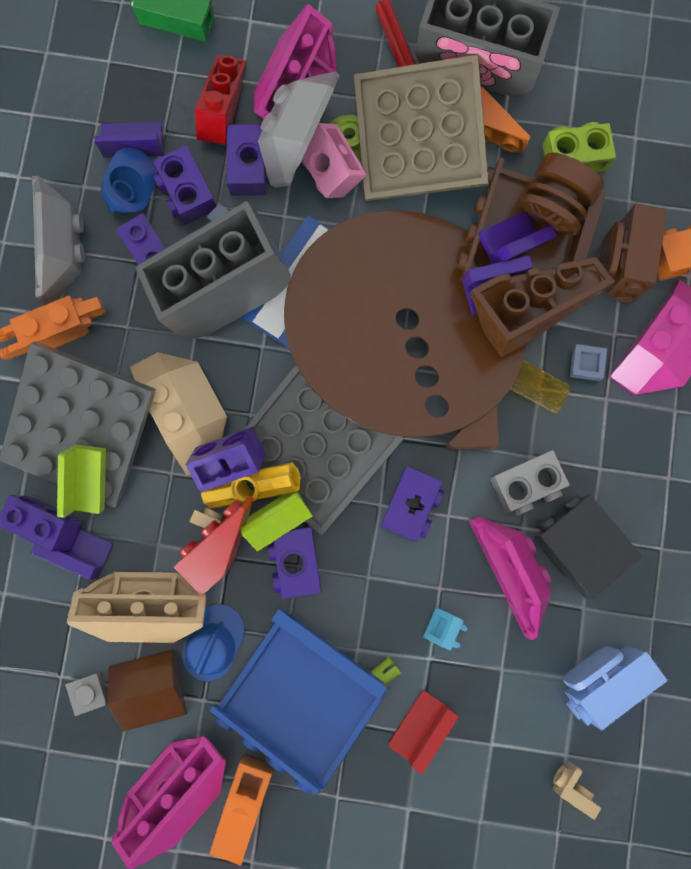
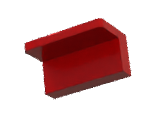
[388,690,459,774]

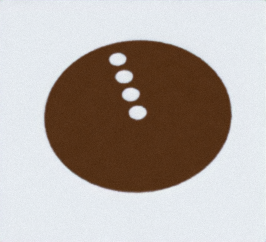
[284,210,526,437]

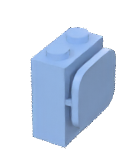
[563,646,668,730]

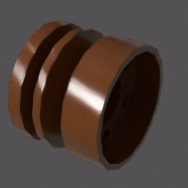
[518,153,605,236]

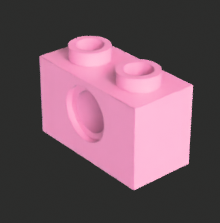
[301,123,367,198]

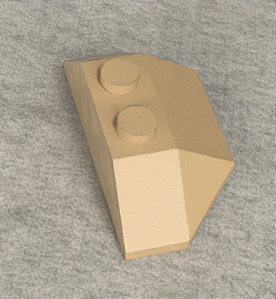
[130,352,228,476]
[67,572,207,643]

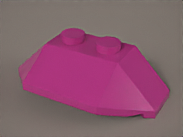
[254,4,337,119]
[609,279,691,396]
[468,517,552,640]
[111,736,226,869]

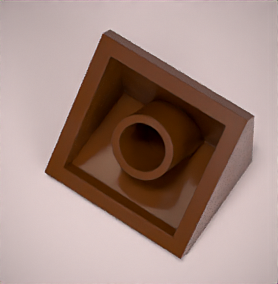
[107,649,188,732]

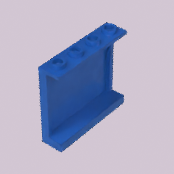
[209,609,391,795]

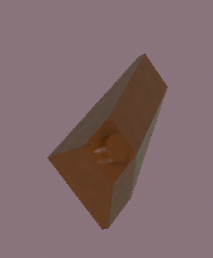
[471,257,615,358]

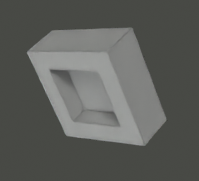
[65,672,107,716]

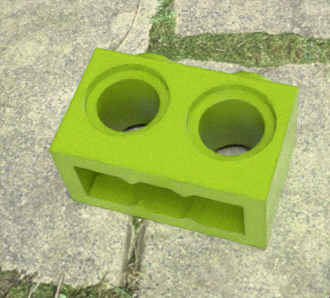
[542,122,616,172]

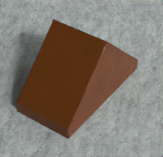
[446,405,499,451]

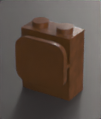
[599,203,667,303]

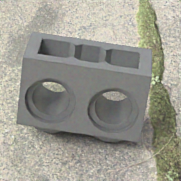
[490,450,570,516]

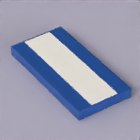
[240,215,329,350]

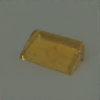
[510,360,571,414]

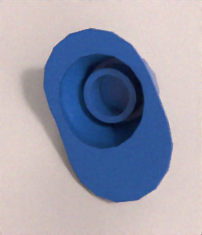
[100,147,156,213]
[182,604,245,682]

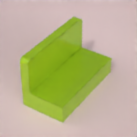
[57,444,106,518]
[240,491,312,552]

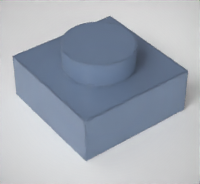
[570,344,607,381]

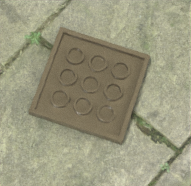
[354,54,489,201]

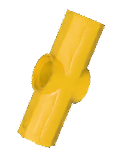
[201,462,301,509]

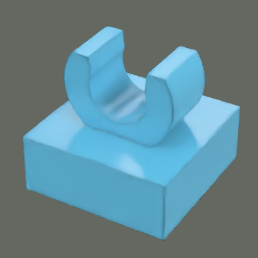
[423,607,468,651]

